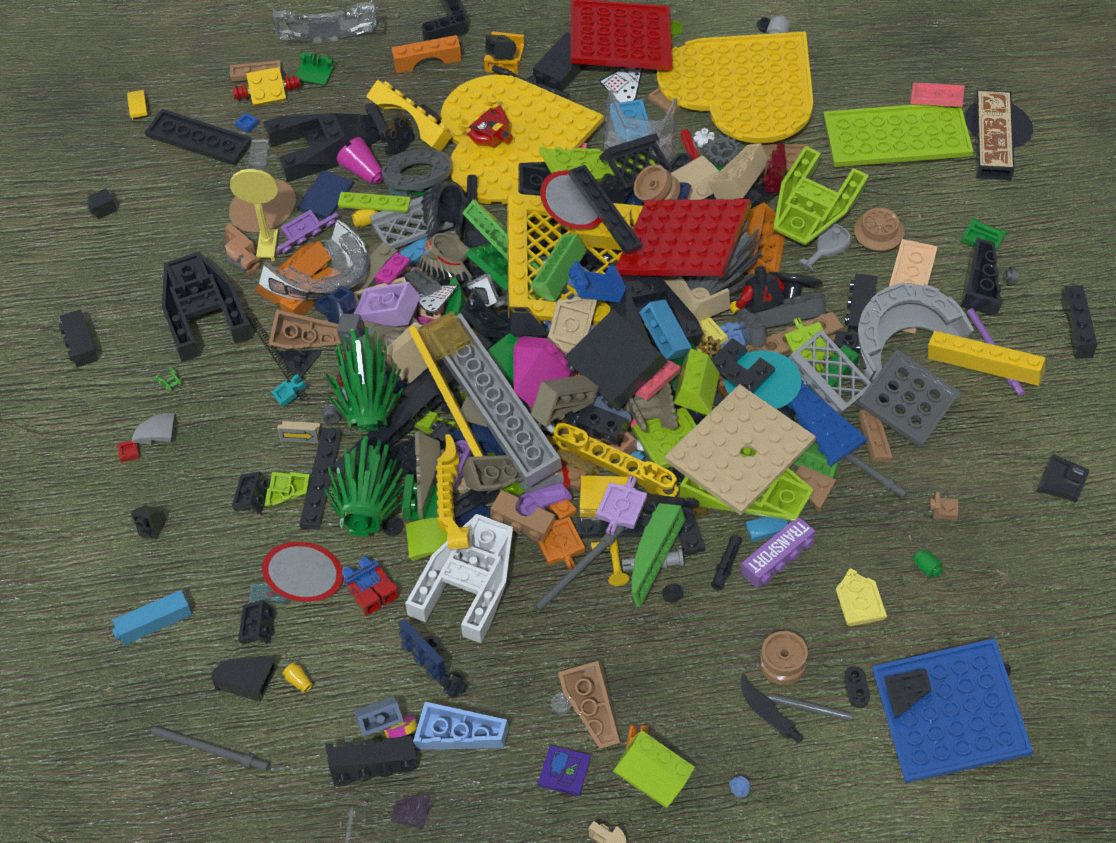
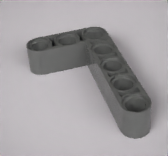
[737,292,826,347]

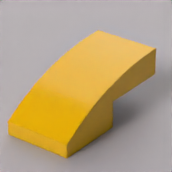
[127,90,148,118]

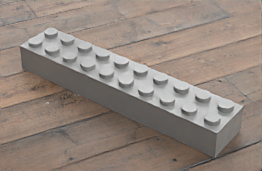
[428,313,562,487]

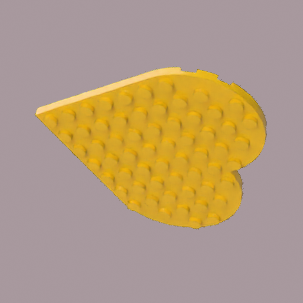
[657,31,813,144]
[441,75,604,204]

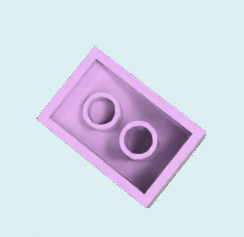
[354,282,420,327]

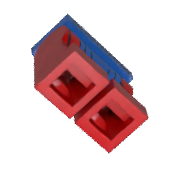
[342,556,399,617]

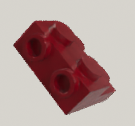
[761,143,786,194]

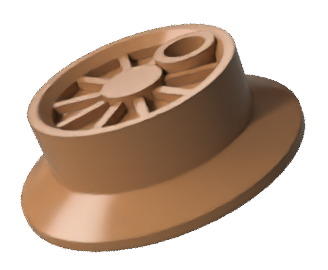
[854,207,905,251]

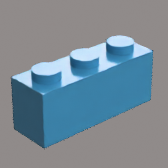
[639,300,692,360]

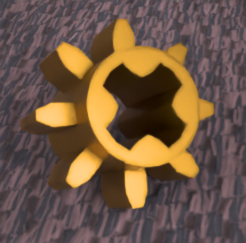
[698,336,723,359]

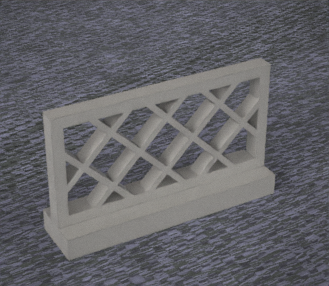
[370,196,453,248]
[788,329,871,415]

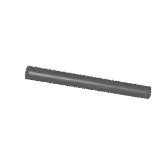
[769,693,853,721]

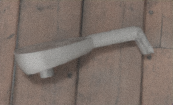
[799,223,852,272]

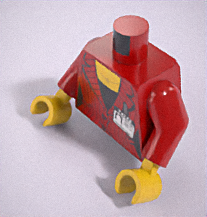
[458,93,513,147]

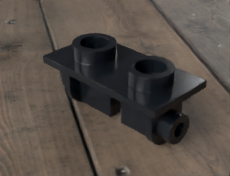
[425,419,454,442]

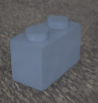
[354,696,404,737]

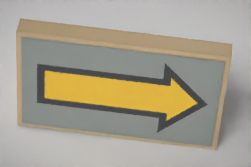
[277,421,321,443]

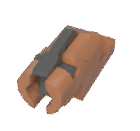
[225,223,260,275]

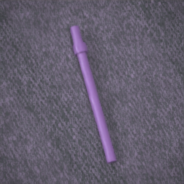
[967,308,1025,396]

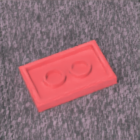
[910,83,965,107]

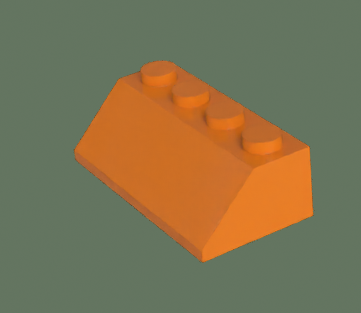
[740,203,785,275]
[254,241,332,304]

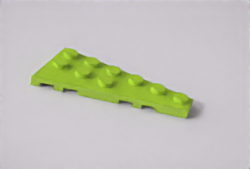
[539,146,655,182]

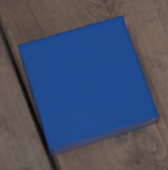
[235,113,259,133]

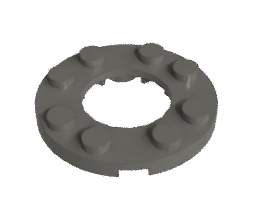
[382,148,452,191]

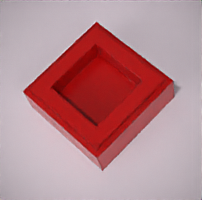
[117,440,140,463]

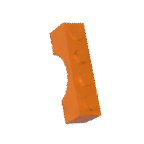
[391,35,461,73]

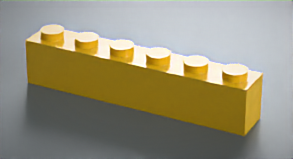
[928,331,1046,386]

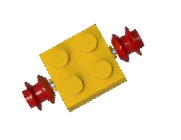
[232,67,301,107]

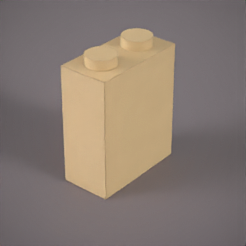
[382,322,439,383]

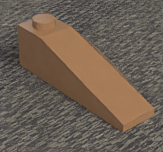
[268,309,342,350]
[558,661,620,749]

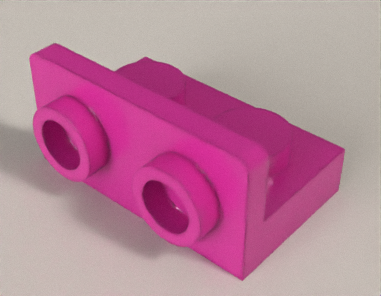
[374,253,410,285]

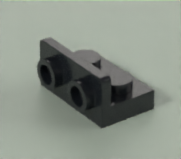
[231,471,270,514]
[238,600,275,645]

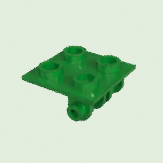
[295,52,336,85]

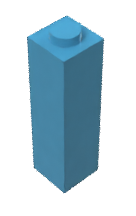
[112,590,192,646]

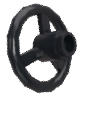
[766,271,823,300]

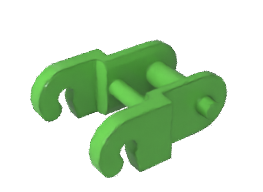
[155,367,182,392]

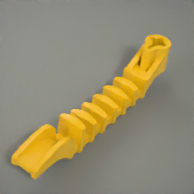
[436,434,471,550]

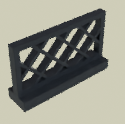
[599,133,673,190]

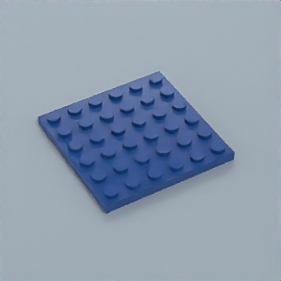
[872,638,1033,784]

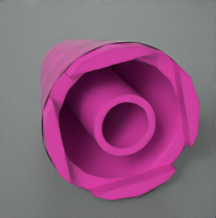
[337,137,383,185]

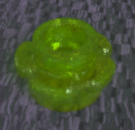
[670,20,683,36]

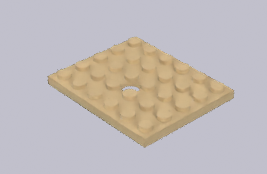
[664,384,816,515]

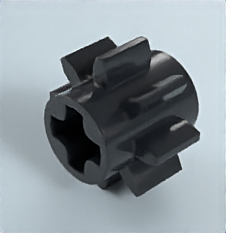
[440,671,468,697]

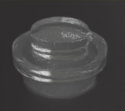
[551,693,572,714]

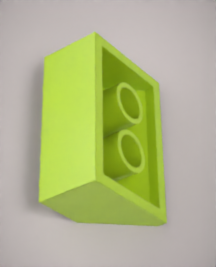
[674,348,720,415]
[613,730,695,808]

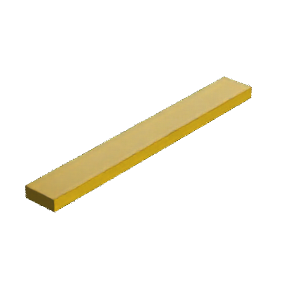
[409,325,485,457]

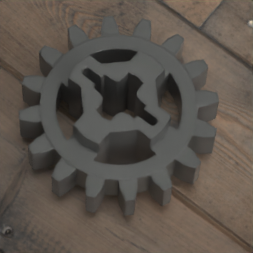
[703,135,742,168]

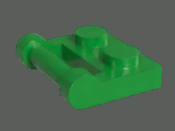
[961,218,1007,252]

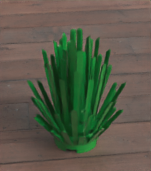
[324,327,404,431]
[324,436,404,537]

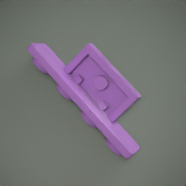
[276,210,338,255]

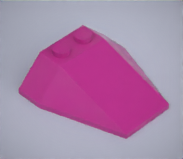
[514,336,574,408]

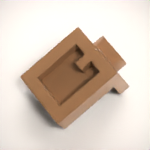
[930,492,958,520]

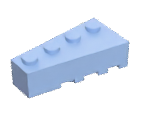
[413,702,509,750]

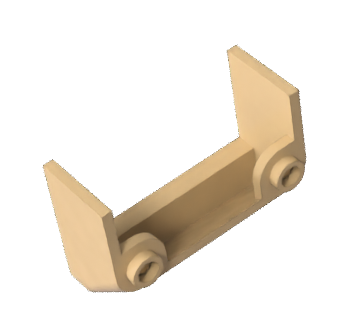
[661,276,730,322]

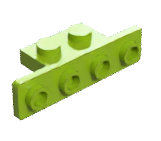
[338,192,411,213]

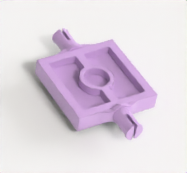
[596,476,647,535]

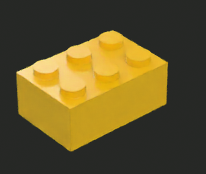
[571,206,630,250]

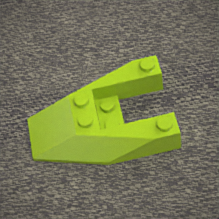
[773,146,869,245]
[680,448,814,521]

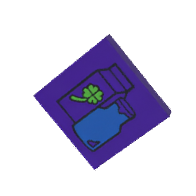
[538,745,591,797]

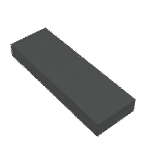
[401,268,441,297]

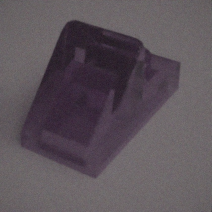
[391,795,430,828]

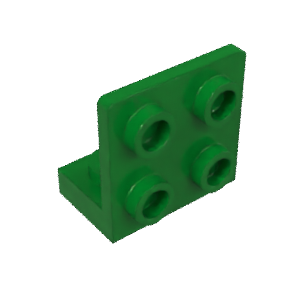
[402,474,439,521]

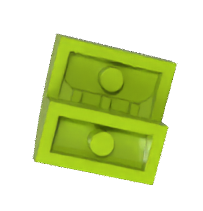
[406,517,447,561]

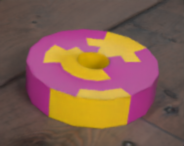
[384,716,418,738]

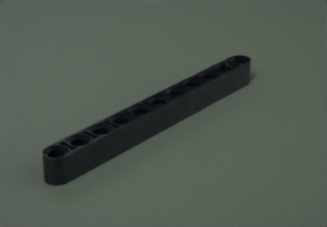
[332,333,495,480]

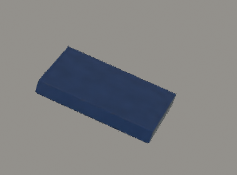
[297,170,354,219]

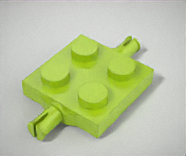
[784,317,834,373]

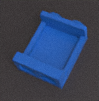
[568,261,626,303]

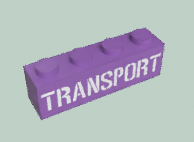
[741,517,815,588]

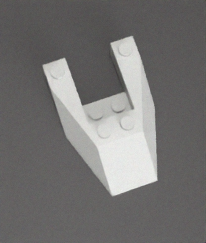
[405,514,513,643]

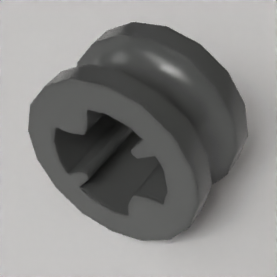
[322,406,340,424]

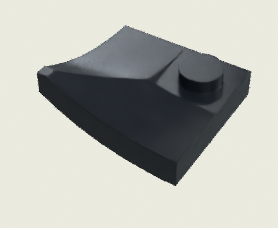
[1036,454,1090,503]

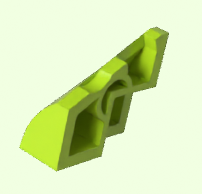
[265,472,310,507]

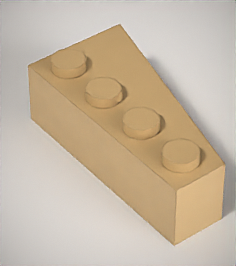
[708,143,768,199]

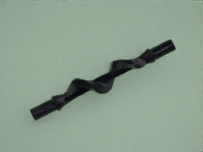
[492,65,570,99]

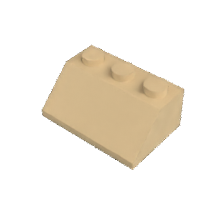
[670,155,719,200]

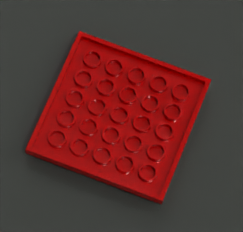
[570,0,672,71]
[616,198,751,276]

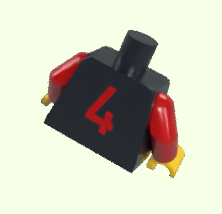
[730,266,785,314]

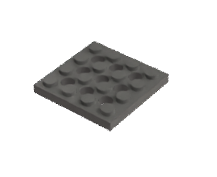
[857,349,960,448]

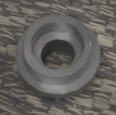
[1003,266,1019,285]

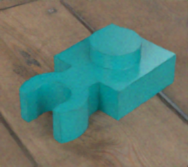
[271,374,307,407]

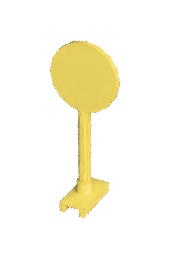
[230,169,279,261]

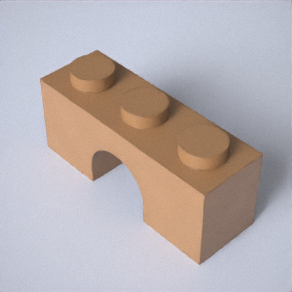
[490,490,555,543]

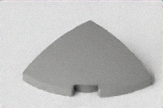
[132,413,175,444]

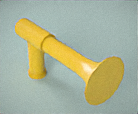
[591,537,629,586]

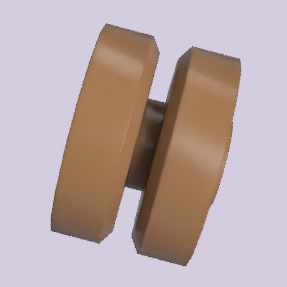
[634,164,680,203]
[760,631,808,685]

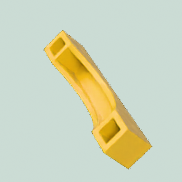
[366,80,453,151]

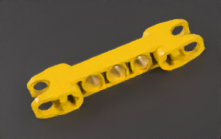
[553,423,679,497]

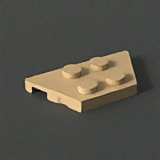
[547,297,597,355]

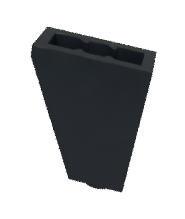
[211,656,277,702]

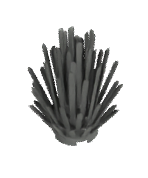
[684,221,763,301]

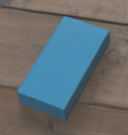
[745,517,788,542]

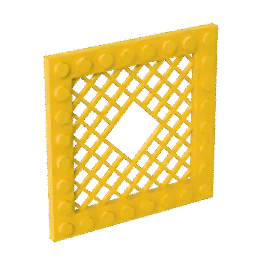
[507,193,648,329]

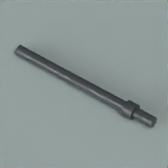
[845,453,908,498]
[534,526,625,611]
[151,726,270,771]

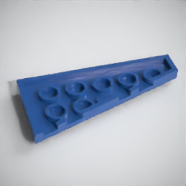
[787,382,868,467]

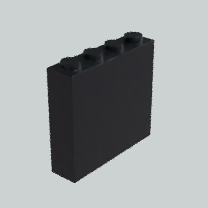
[563,309,667,411]

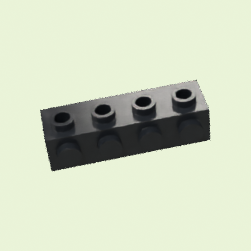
[552,404,628,447]

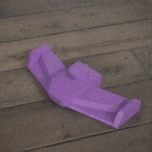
[517,482,572,516]

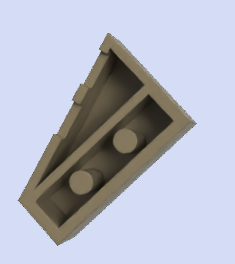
[531,375,598,427]

